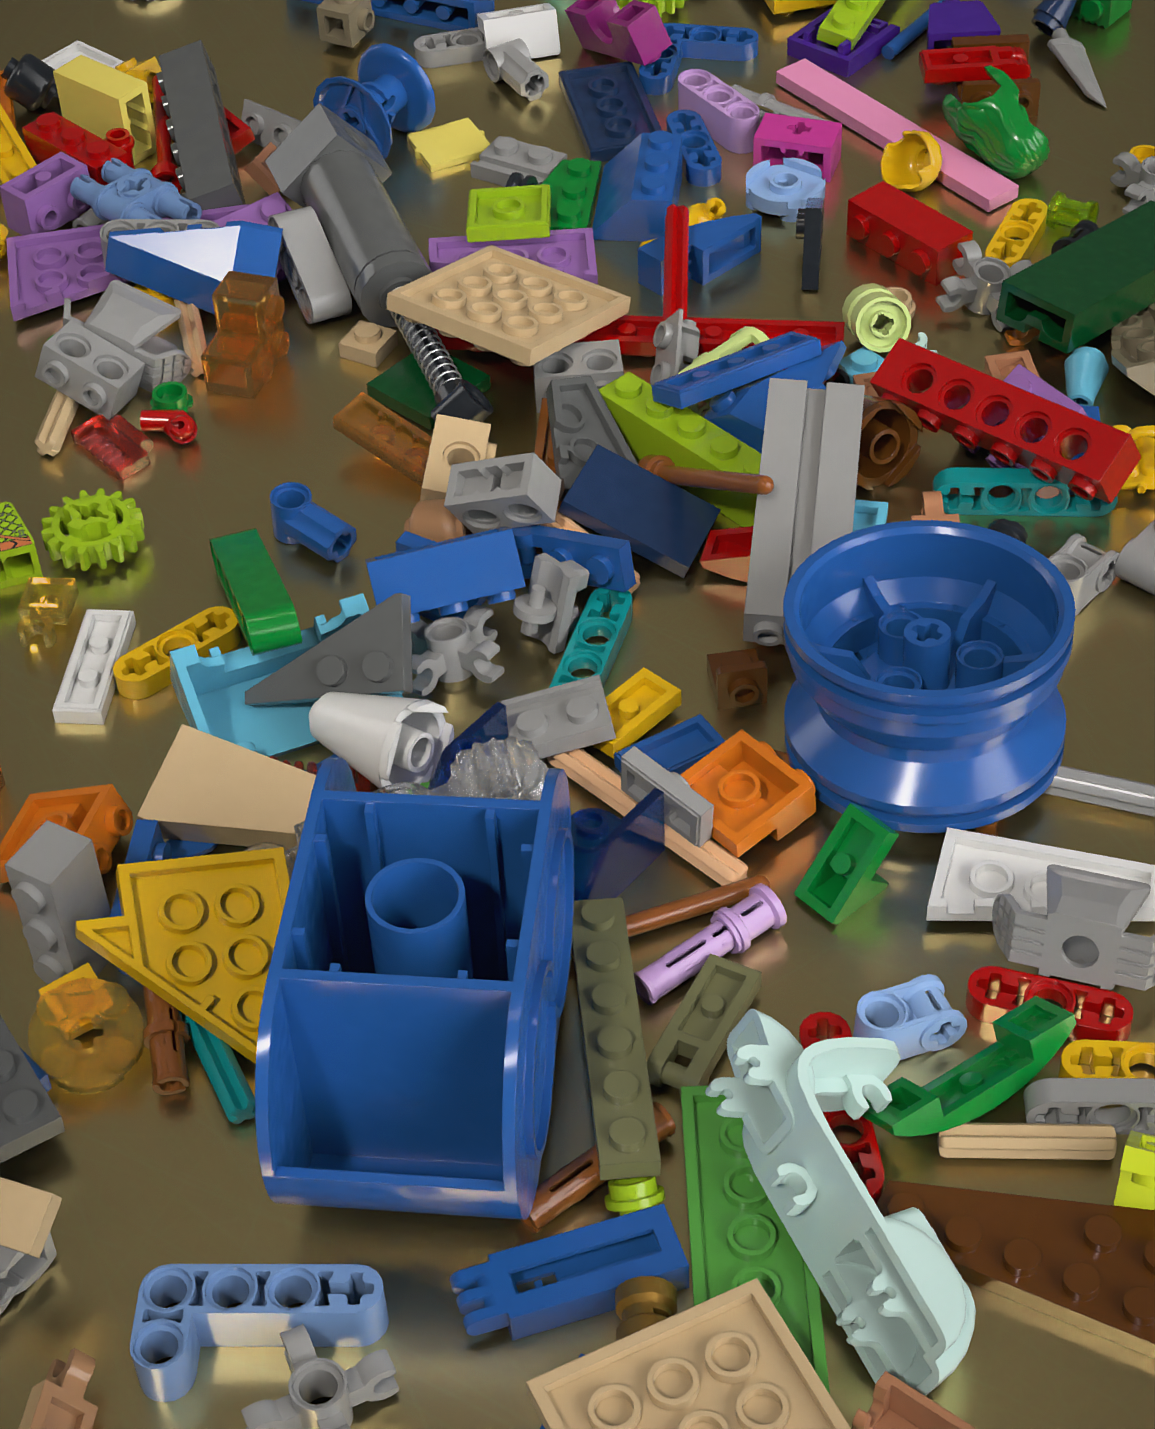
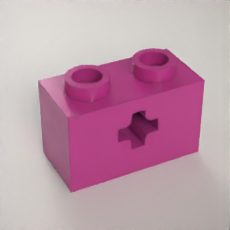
[753,113,842,182]

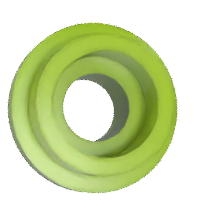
[604,1176,666,1216]

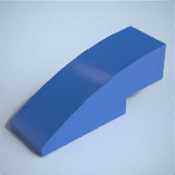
[638,213,762,297]

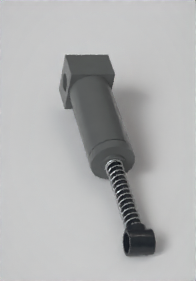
[265,103,494,422]

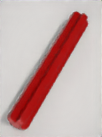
[663,204,689,321]

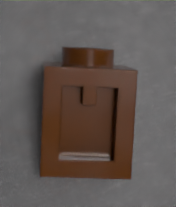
[707,648,768,710]

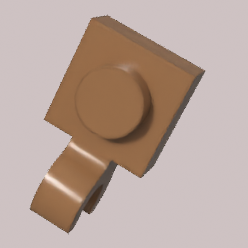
[19,1348,98,1429]

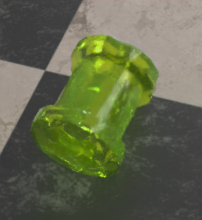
[1046,191,1099,229]

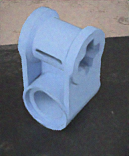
[853,974,968,1060]

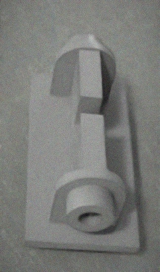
[241,99,302,147]
[650,308,700,385]

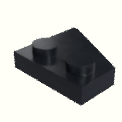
[796,198,824,290]

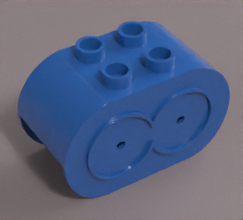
[255,758,574,1220]

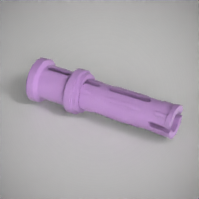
[634,883,787,1005]

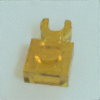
[17,577,79,648]

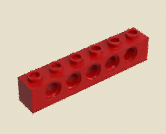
[870,338,1141,504]

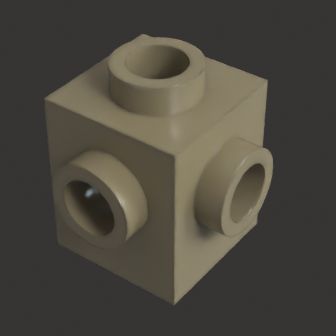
[316,0,375,48]

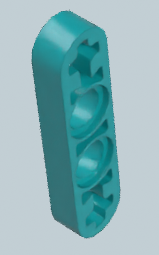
[932,467,1118,517]
[549,588,633,689]

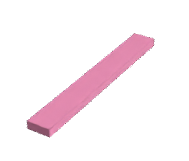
[776,58,1019,212]

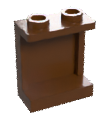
[951,34,1041,117]

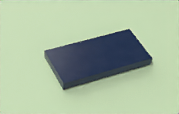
[558,61,662,162]

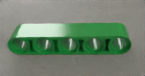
[209,528,302,656]

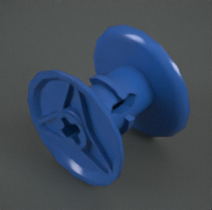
[313,43,436,159]

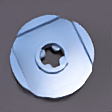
[746,158,825,222]

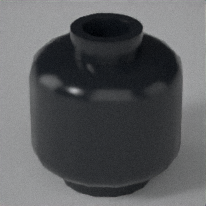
[1,54,57,111]

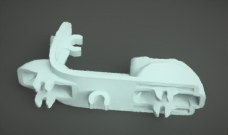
[705,1009,976,1396]

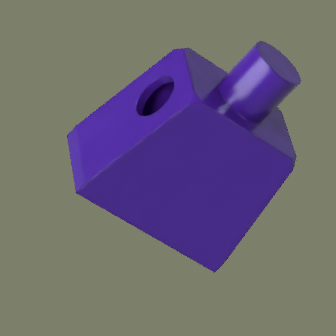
[927,0,1001,50]

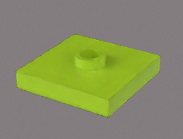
[466,184,551,243]

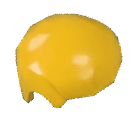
[880,130,943,192]

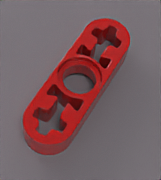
[966,966,1134,1042]

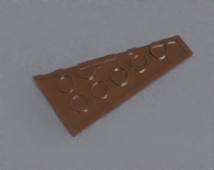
[876,1180,1155,1359]

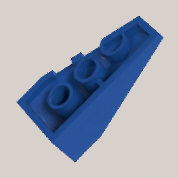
[105,221,283,326]
[703,340,847,453]

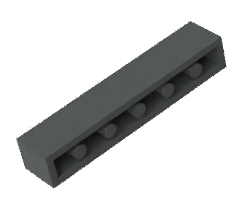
[156,40,246,210]

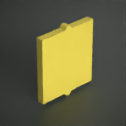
[407,117,490,172]

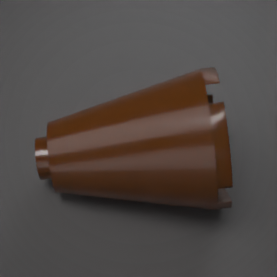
[857,395,923,490]

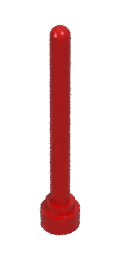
[150,75,182,192]

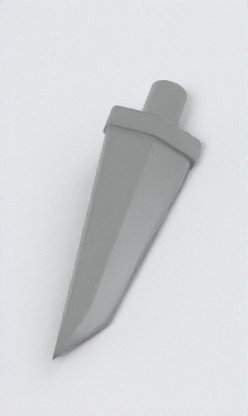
[1047,28,1107,108]

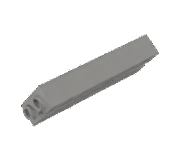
[743,378,865,646]

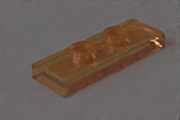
[333,392,432,486]

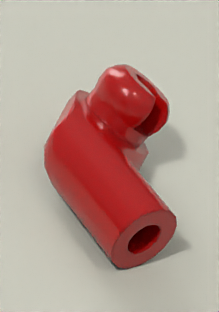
[140,410,198,445]

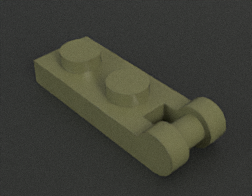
[647,953,762,1096]

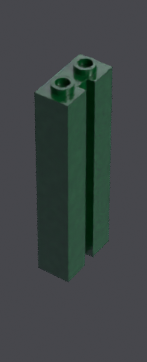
[996,200,1155,354]

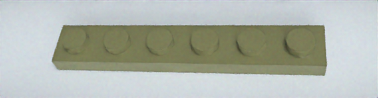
[572,897,661,1180]

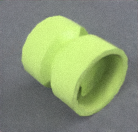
[842,283,911,353]

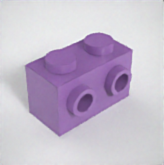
[0,152,92,235]

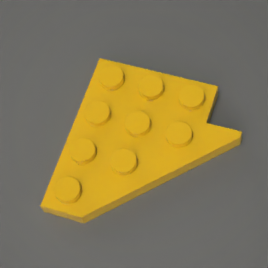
[75,847,290,1064]

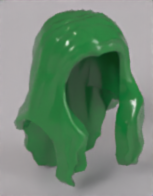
[942,66,1050,180]

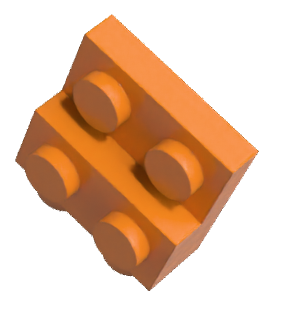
[680,729,816,858]
[0,784,133,883]

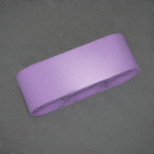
[678,69,760,154]

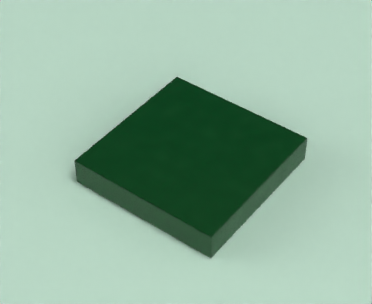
[366,353,491,430]

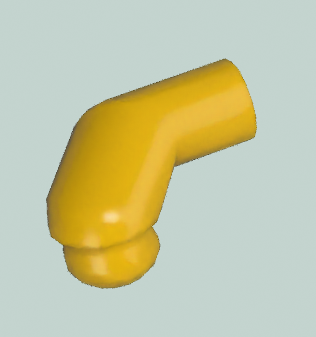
[688,197,726,226]

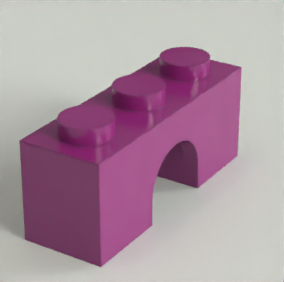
[565,0,672,66]

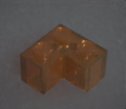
[201,270,290,399]

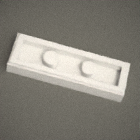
[52,609,136,725]

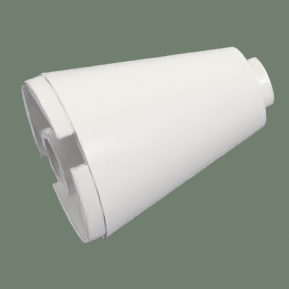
[309,692,454,795]

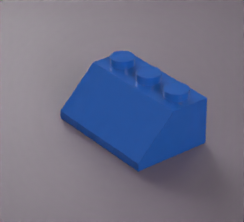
[592,130,683,242]
[365,526,526,623]

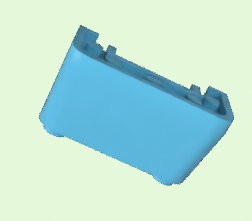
[170,593,403,758]

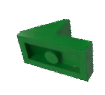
[794,803,899,925]

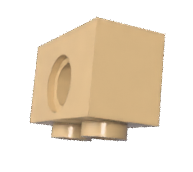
[420,414,497,501]

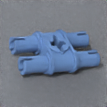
[70,158,202,221]

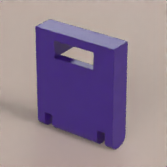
[787,7,900,78]

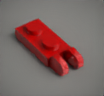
[919,45,1031,85]

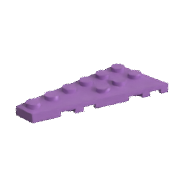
[6,204,249,321]

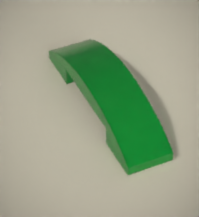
[862,996,1076,1136]

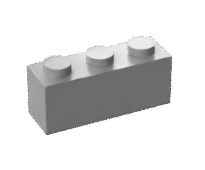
[5,820,111,984]

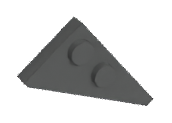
[245,593,413,706]

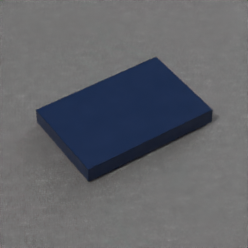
[558,444,721,578]

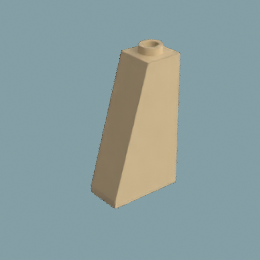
[137,724,358,851]

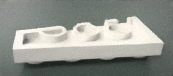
[926,827,1155,921]

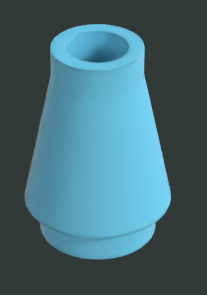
[1064,347,1109,406]

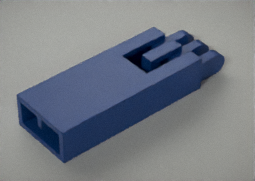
[449,1203,689,1341]

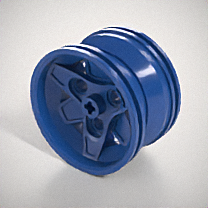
[783,520,1076,833]

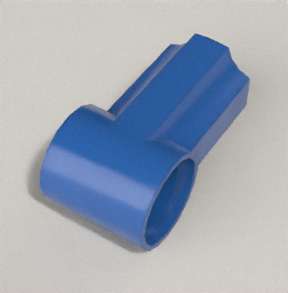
[270,482,357,563]

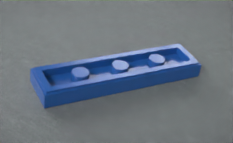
[651,331,822,409]

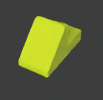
[1114,1130,1155,1210]

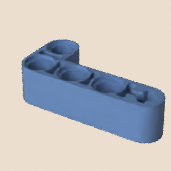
[130,1264,389,1402]

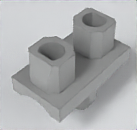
[513,553,590,654]

